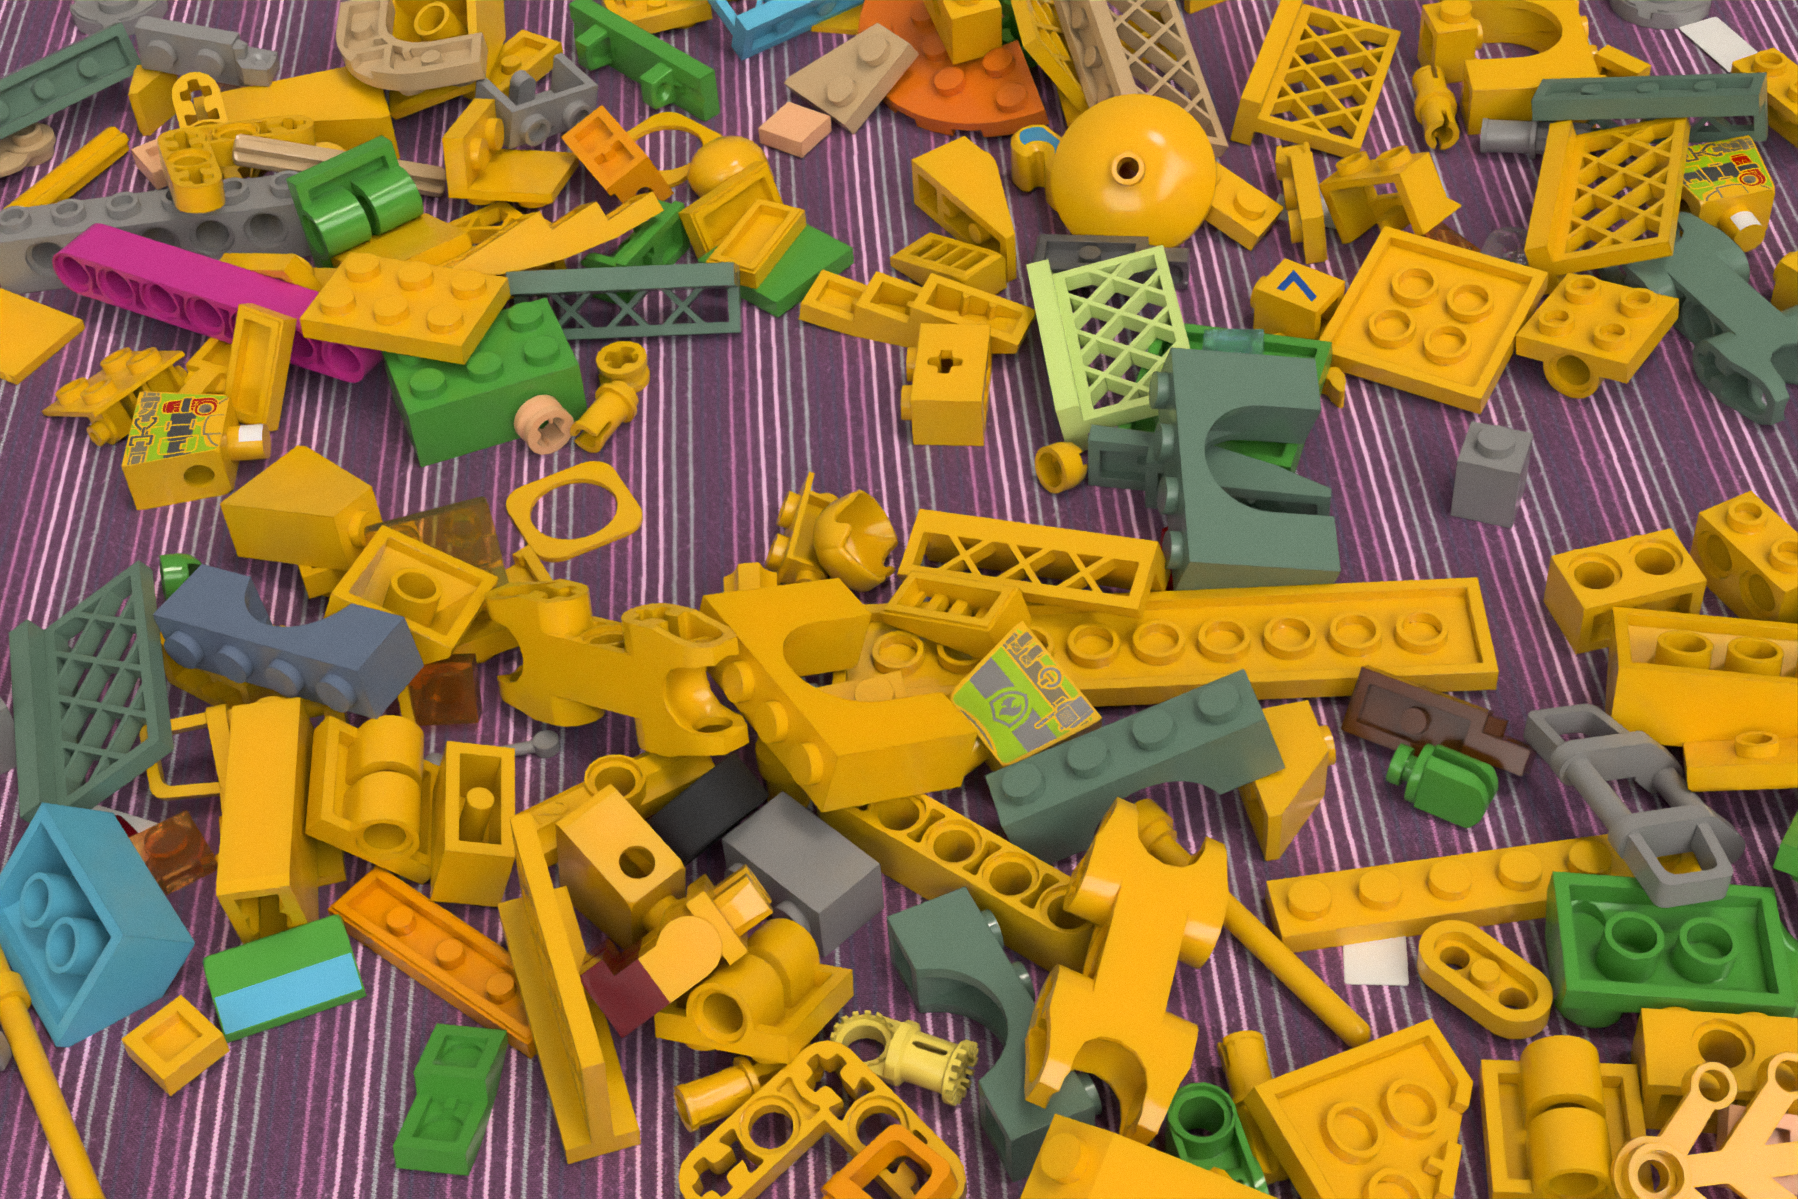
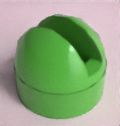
[159,553,202,601]

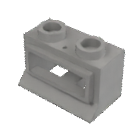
[475,53,598,149]

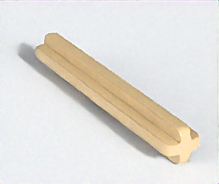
[232,134,446,198]

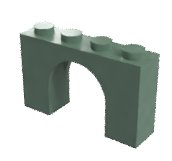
[1149,348,1341,591]

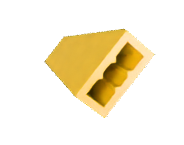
[189,66,400,159]
[216,696,319,944]

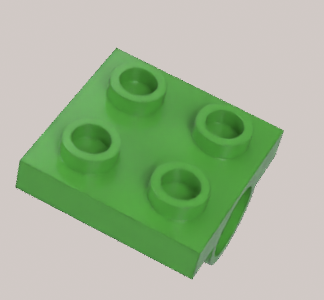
[286,135,424,268]

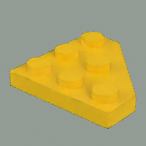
[1243,1018,1473,1199]

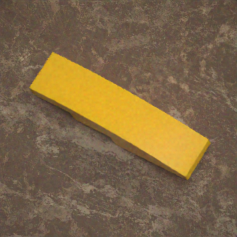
[443,191,664,276]
[799,269,1036,354]

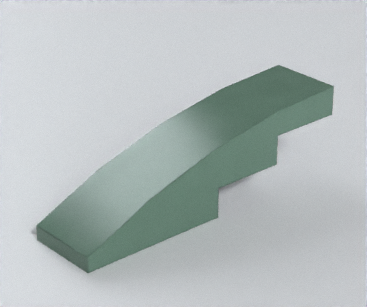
[1088,424,1332,516]

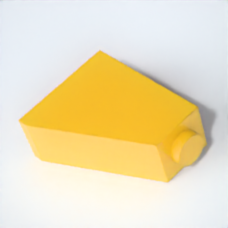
[220,445,384,571]

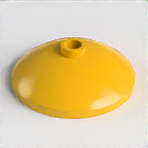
[1051,94,1217,248]

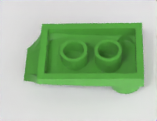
[1545,871,1798,1028]

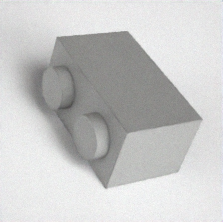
[722,791,884,958]

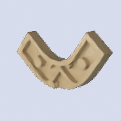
[336,0,488,96]

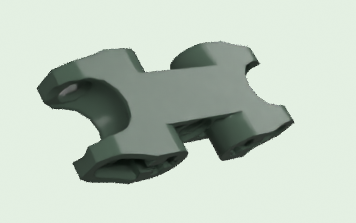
[1597,212,1798,425]

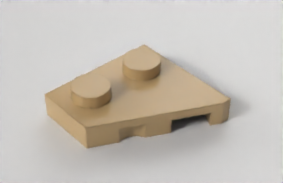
[784,23,919,135]

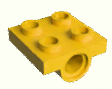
[1515,272,1679,399]
[305,715,440,885]
[654,918,854,1064]
[1478,1035,1654,1199]

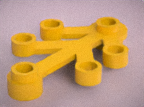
[1610,1052,1798,1199]

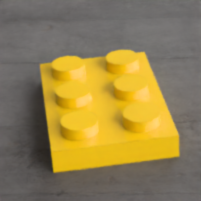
[299,252,511,365]

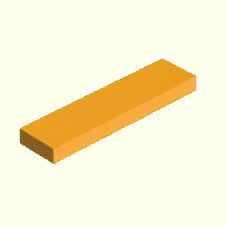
[327,865,537,1059]

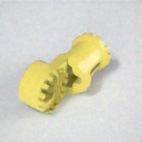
[830,1010,979,1106]

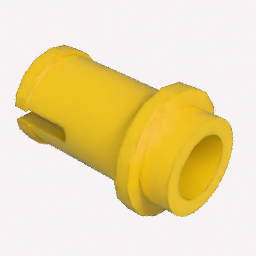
[570,380,639,453]

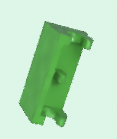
[580,200,690,305]

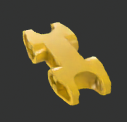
[484,578,749,757]
[1024,797,1230,1146]

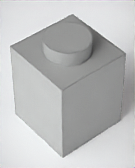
[1450,421,1533,529]

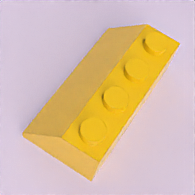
[1605,606,1798,747]

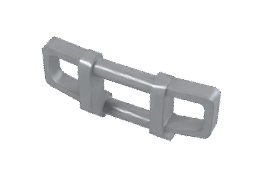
[1523,704,1745,908]

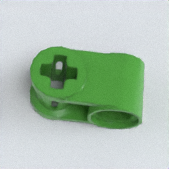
[1165,1082,1269,1195]

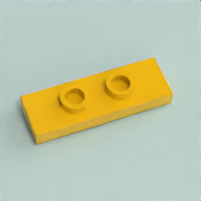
[1683,731,1798,792]

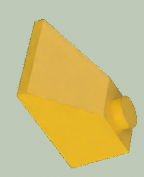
[323,525,499,665]

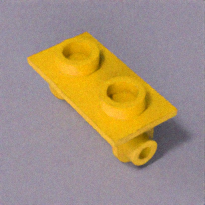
[764,471,838,585]

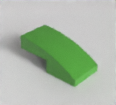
[393,1023,508,1176]

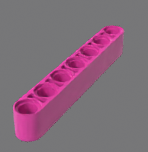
[52,223,383,383]

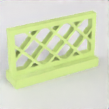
[1026,245,1190,451]

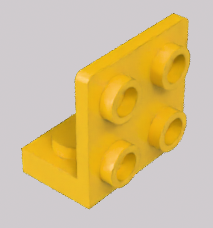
[442,98,579,208]

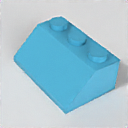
[0,802,195,1047]

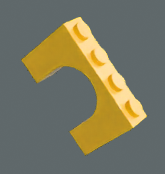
[1438,0,1607,135]
[699,578,978,813]

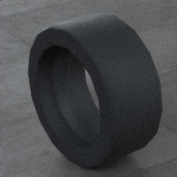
[647,754,769,867]

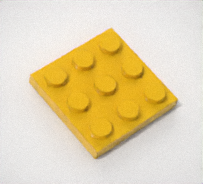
[1319,226,1548,414]

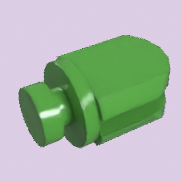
[1386,743,1498,828]

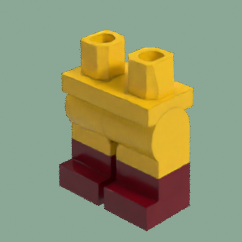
[579,864,773,1038]

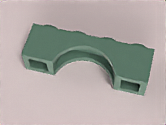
[985,669,1285,865]
[887,886,1102,1183]

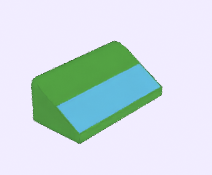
[202,914,367,1043]

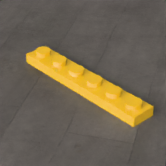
[1265,834,1702,953]

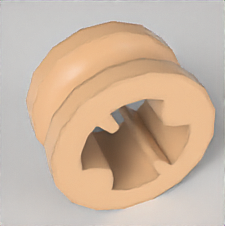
[514,394,574,455]

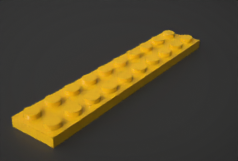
[832,577,1499,707]

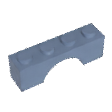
[153,564,424,719]

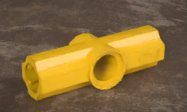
[516,751,715,867]

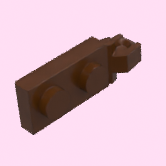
[1341,665,1537,776]

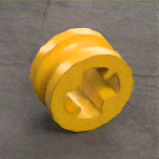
[596,341,650,393]

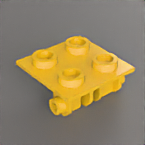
[42,347,188,446]

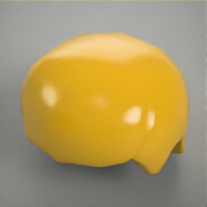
[687,136,774,198]
[813,489,898,593]

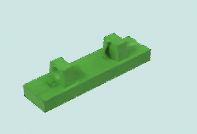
[569,0,720,122]

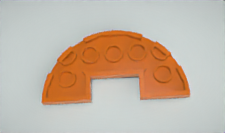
[858,0,1050,137]

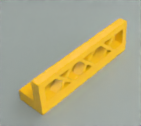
[897,509,1171,619]

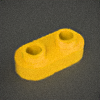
[1416,920,1553,1039]

